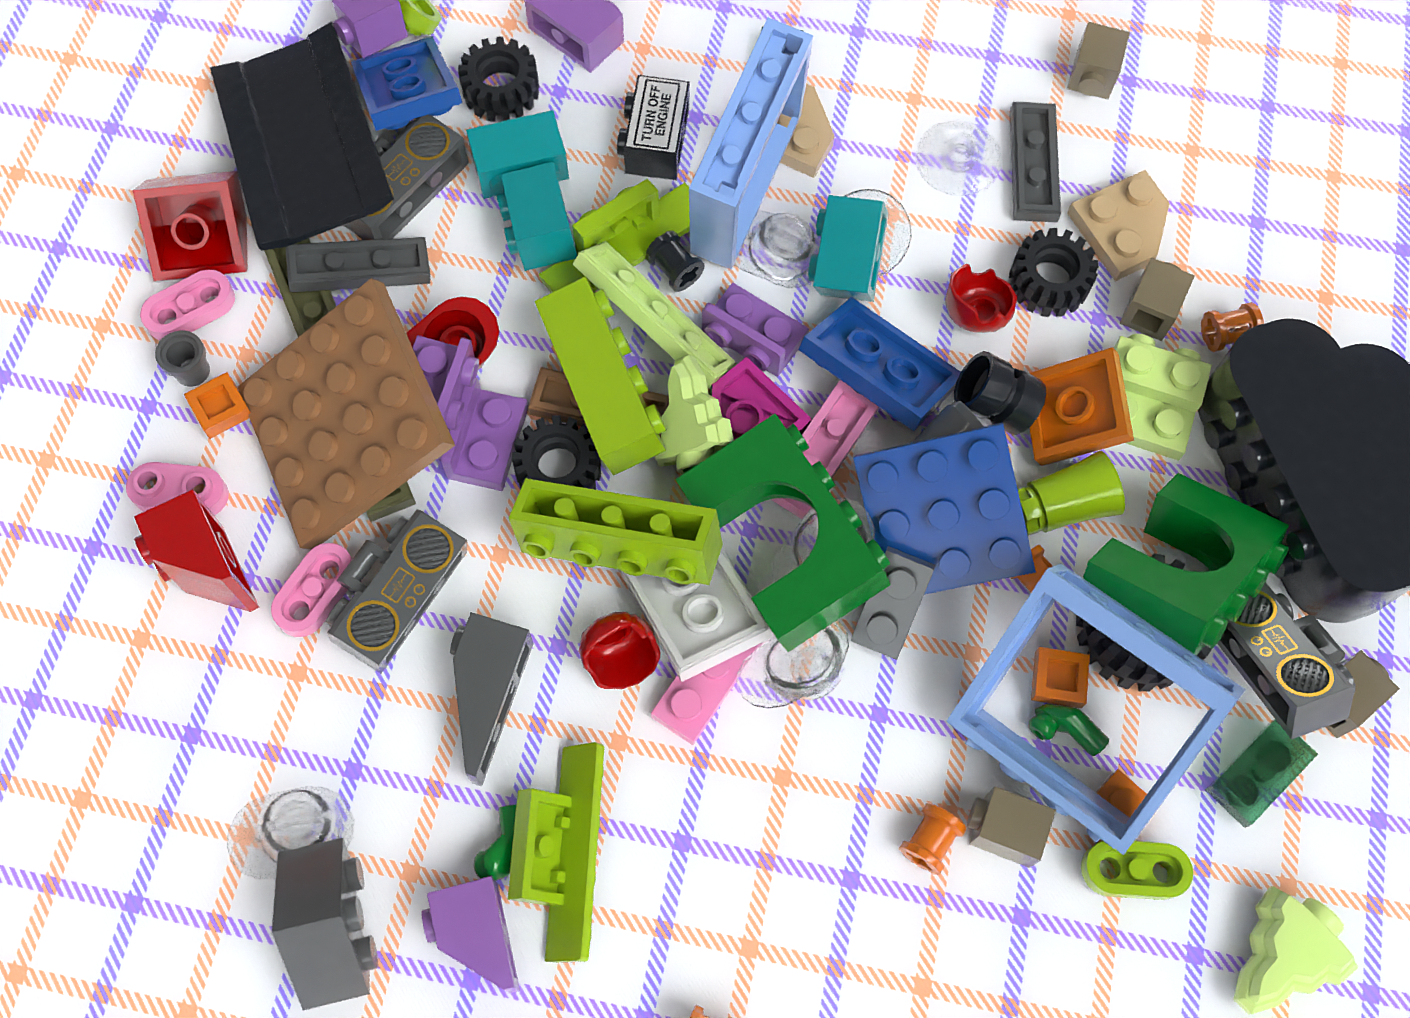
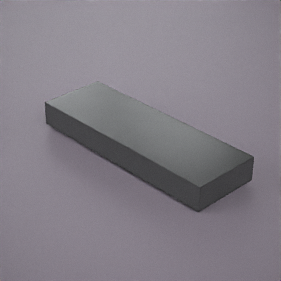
[1010,102,1061,223]
[285,237,430,292]

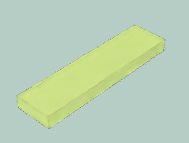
[573,242,737,389]

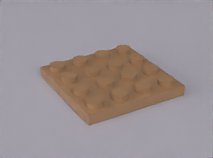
[238,278,455,550]

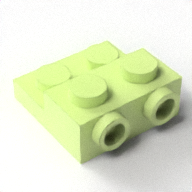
[1113,334,1212,461]

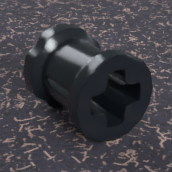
[645,231,705,292]

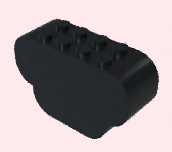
[1198,318,1410,623]

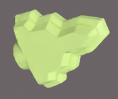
[655,355,734,474]
[1233,886,1359,1015]

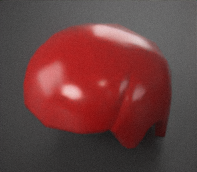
[945,264,1017,333]
[578,612,661,689]

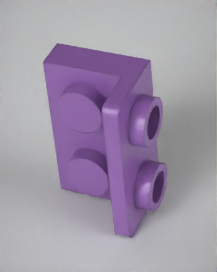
[701,282,809,377]
[413,335,479,431]
[438,378,528,492]

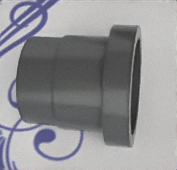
[155,330,210,387]

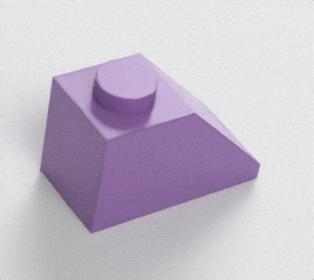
[332,0,408,58]
[524,0,624,73]
[421,876,520,993]

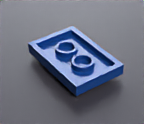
[351,36,463,131]
[798,297,961,431]

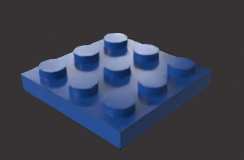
[853,423,1036,595]

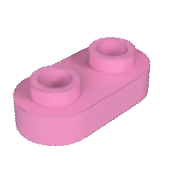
[140,270,235,340]
[126,462,229,516]
[271,543,352,637]

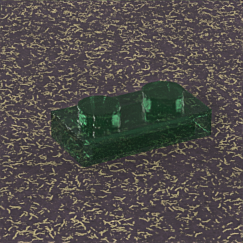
[1205,719,1318,828]

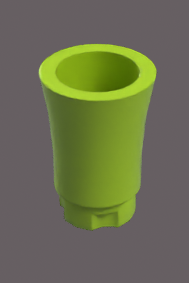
[1018,451,1125,536]

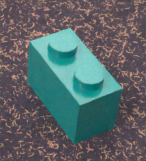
[466,110,569,199]
[496,162,577,271]
[808,195,889,302]

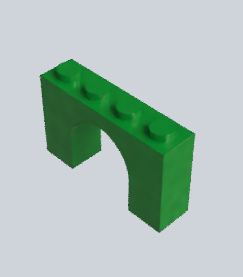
[675,414,891,652]
[1083,473,1289,655]

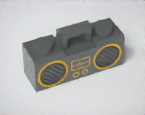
[343,115,469,240]
[326,509,467,674]
[1217,582,1355,740]

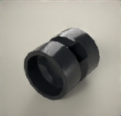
[954,351,1046,435]

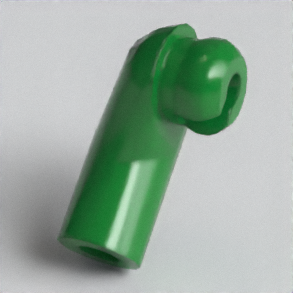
[1029,703,1109,756]
[473,805,516,880]

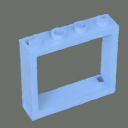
[689,17,813,270]
[946,564,1246,855]

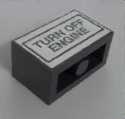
[617,75,690,181]

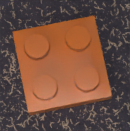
[1030,347,1134,466]

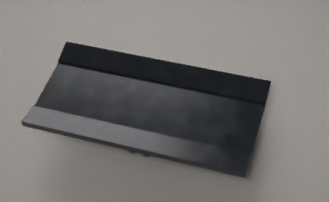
[210,21,394,251]

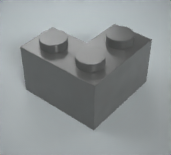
[271,837,378,1011]

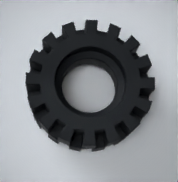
[458,37,540,122]
[1009,228,1099,317]
[512,416,601,490]

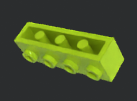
[534,276,666,476]
[508,478,723,585]

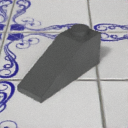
[450,612,534,787]

